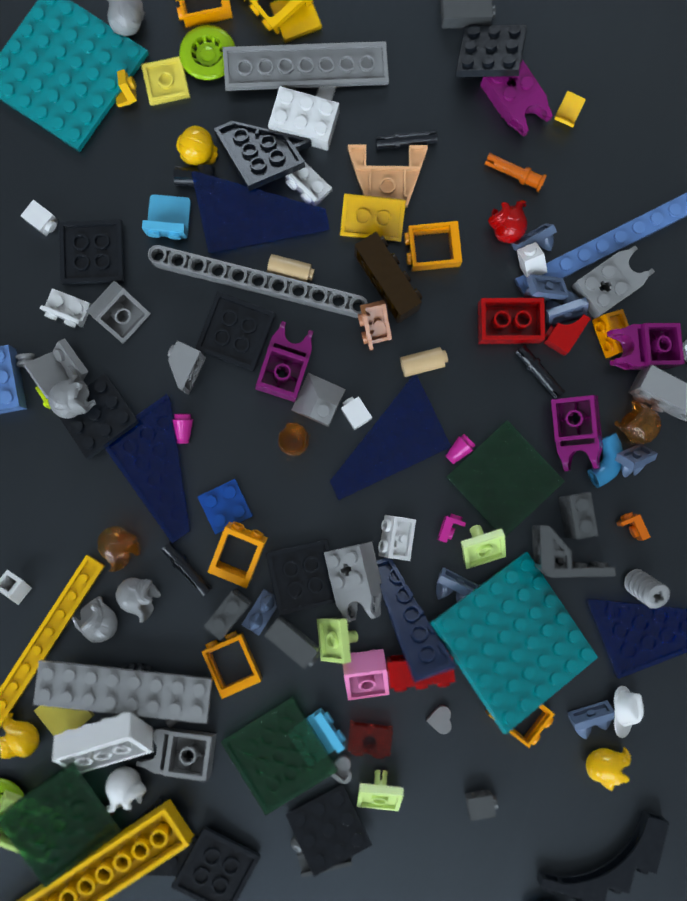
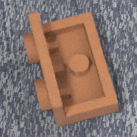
[357,300,392,350]

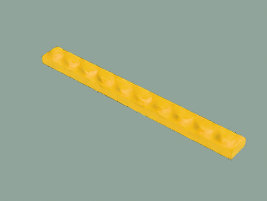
[0,555,106,728]

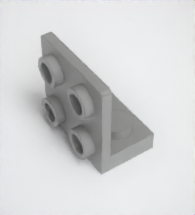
[24,338,88,399]

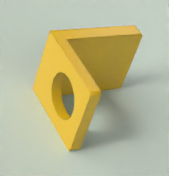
[554,91,586,128]

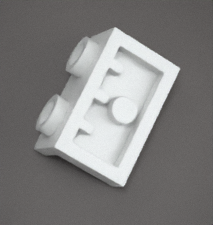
[286,162,332,207]
[40,288,92,328]
[378,515,416,561]

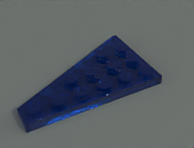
[191,171,330,254]
[330,374,451,500]
[105,394,191,543]
[586,599,687,679]

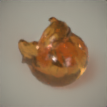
[615,400,661,444]
[97,526,140,572]

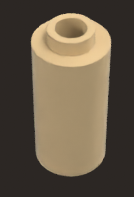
[267,254,315,282]
[400,347,448,377]

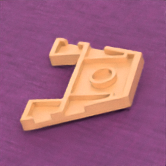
[348,145,428,208]

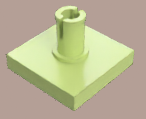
[461,525,506,569]
[316,618,358,664]
[356,770,404,811]

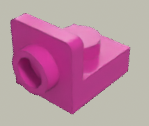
[437,514,466,543]

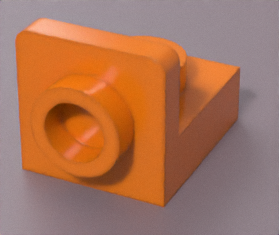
[616,512,651,541]

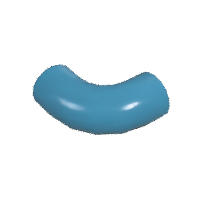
[588,433,623,488]

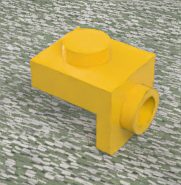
[116,69,137,107]

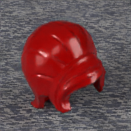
[488,200,527,243]

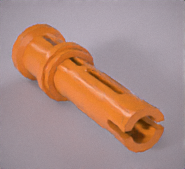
[484,152,547,192]

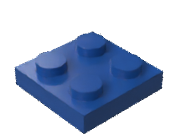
[197,479,253,534]

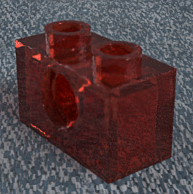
[347,721,393,759]

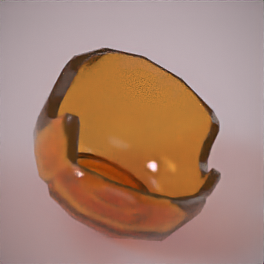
[278,423,310,456]

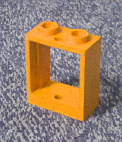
[175,0,233,28]
[404,221,462,271]
[208,522,268,589]
[202,631,263,699]
[485,704,555,748]

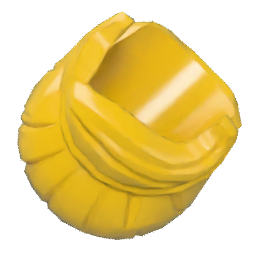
[176,126,218,166]
[0,713,40,759]
[585,747,631,791]

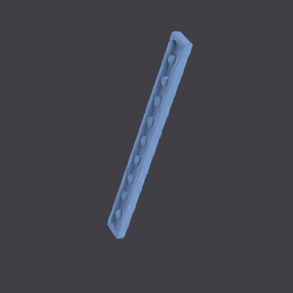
[514,193,687,298]

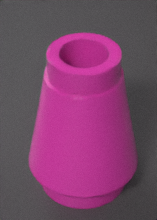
[172,413,193,444]
[445,434,476,464]

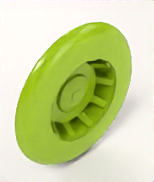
[179,25,235,80]

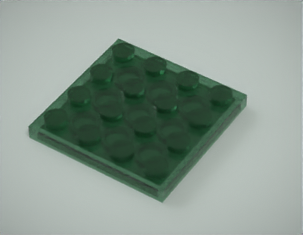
[446,420,565,537]
[221,696,338,816]
[0,761,121,888]

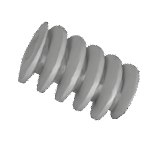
[624,569,670,609]

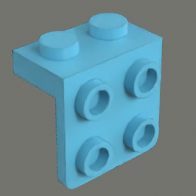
[142,194,191,240]
[288,707,346,766]

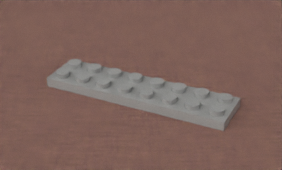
[223,41,389,91]
[33,660,213,724]

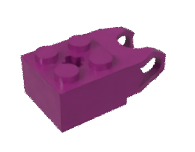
[480,59,553,137]
[255,321,313,402]
[607,323,685,370]
[551,395,603,471]

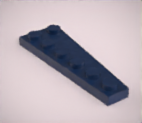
[377,558,455,683]

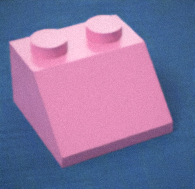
[343,649,390,701]

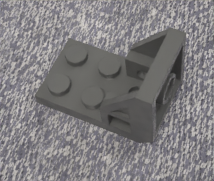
[532,525,616,578]

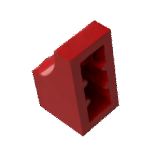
[543,314,591,356]

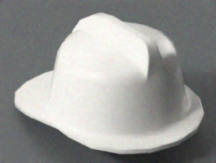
[614,686,644,738]

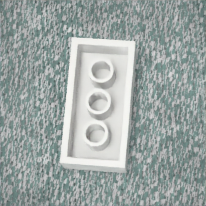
[52,712,153,774]

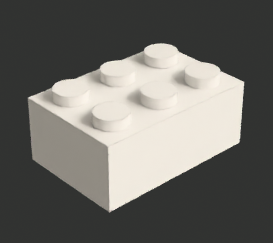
[268,86,339,151]

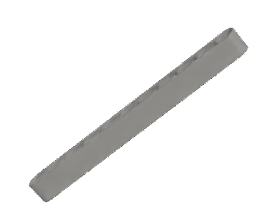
[148,245,368,318]

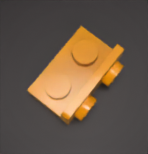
[592,309,629,358]

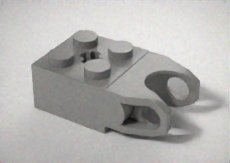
[571,245,655,319]
[628,365,687,422]
[324,541,382,623]
[136,727,217,782]

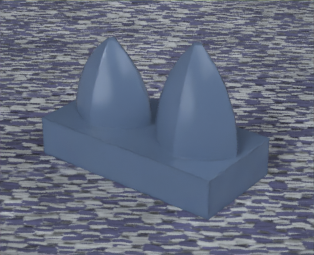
[511,223,557,251]
[524,274,569,301]
[545,290,589,328]
[615,443,658,477]
[436,567,480,602]
[241,588,277,636]
[567,700,615,740]

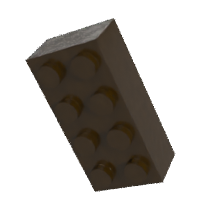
[354,232,422,324]

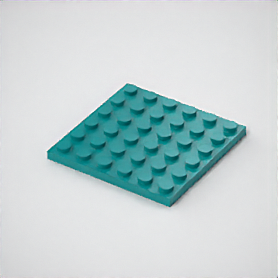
[0,0,149,152]
[430,552,598,734]

